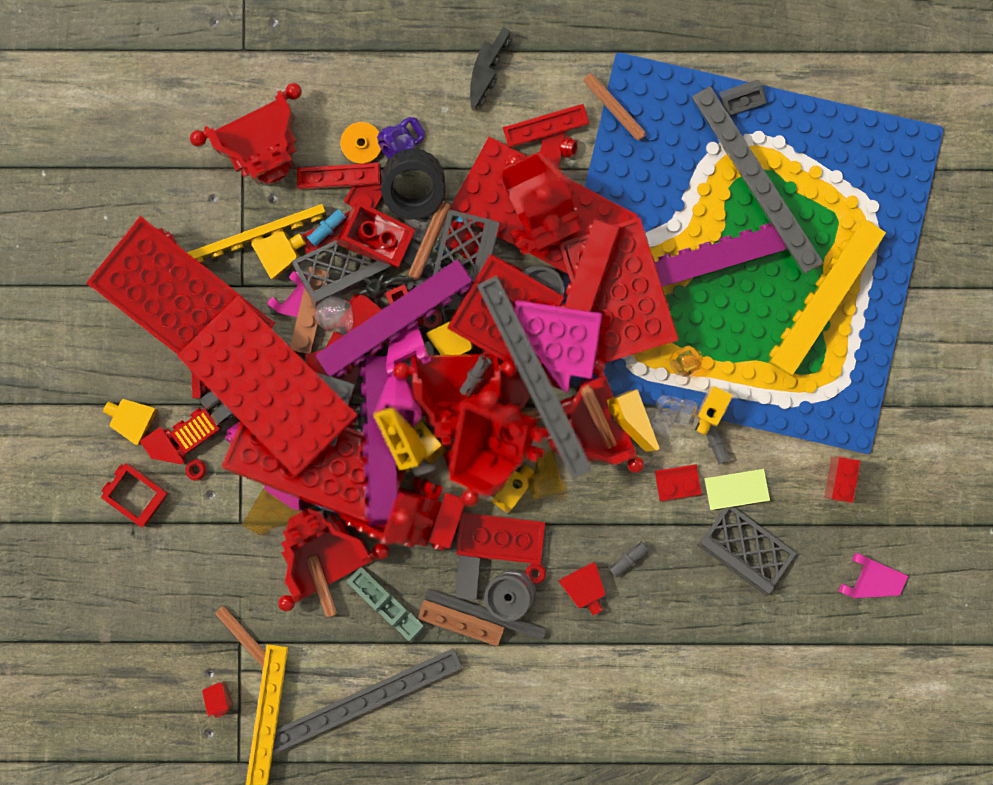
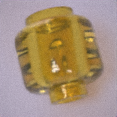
[670,346,703,377]

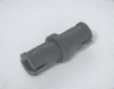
[460,355,492,397]
[706,425,731,465]
[608,541,649,578]

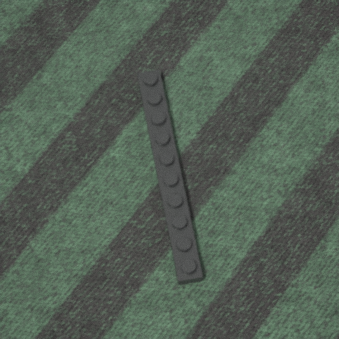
[692,86,823,275]
[477,276,592,480]
[273,648,462,754]

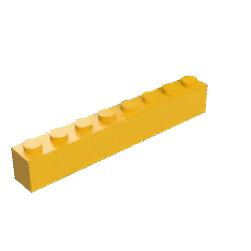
[769,219,886,376]

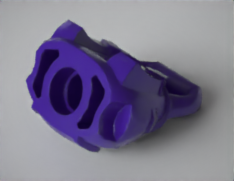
[377,117,425,159]

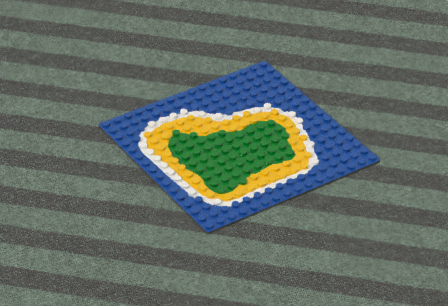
[559,52,943,454]

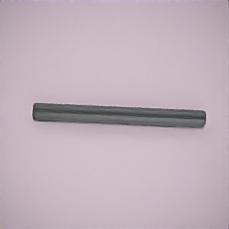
[425,589,546,640]

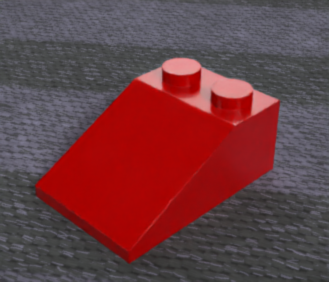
[336,201,415,268]

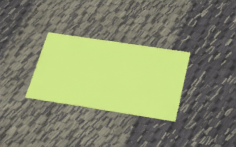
[705,469,770,510]

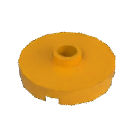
[340,122,381,164]

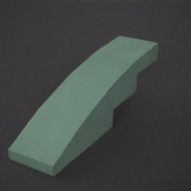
[347,567,425,642]

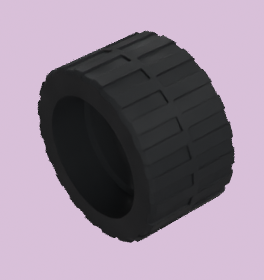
[381,148,445,220]

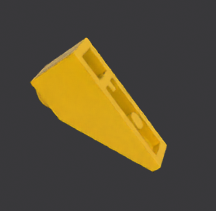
[607,389,660,452]
[373,408,427,470]

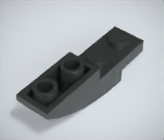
[470,27,512,111]

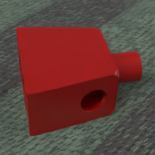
[558,561,606,616]

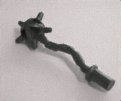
[360,257,450,304]

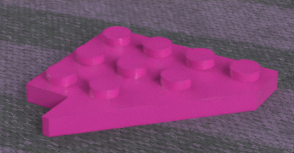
[514,300,602,393]

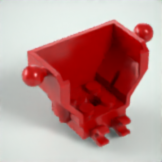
[190,83,302,184]
[499,152,581,254]
[393,354,518,445]
[546,357,644,473]
[449,391,549,506]
[338,477,443,548]
[278,508,389,612]

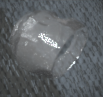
[315,297,353,335]

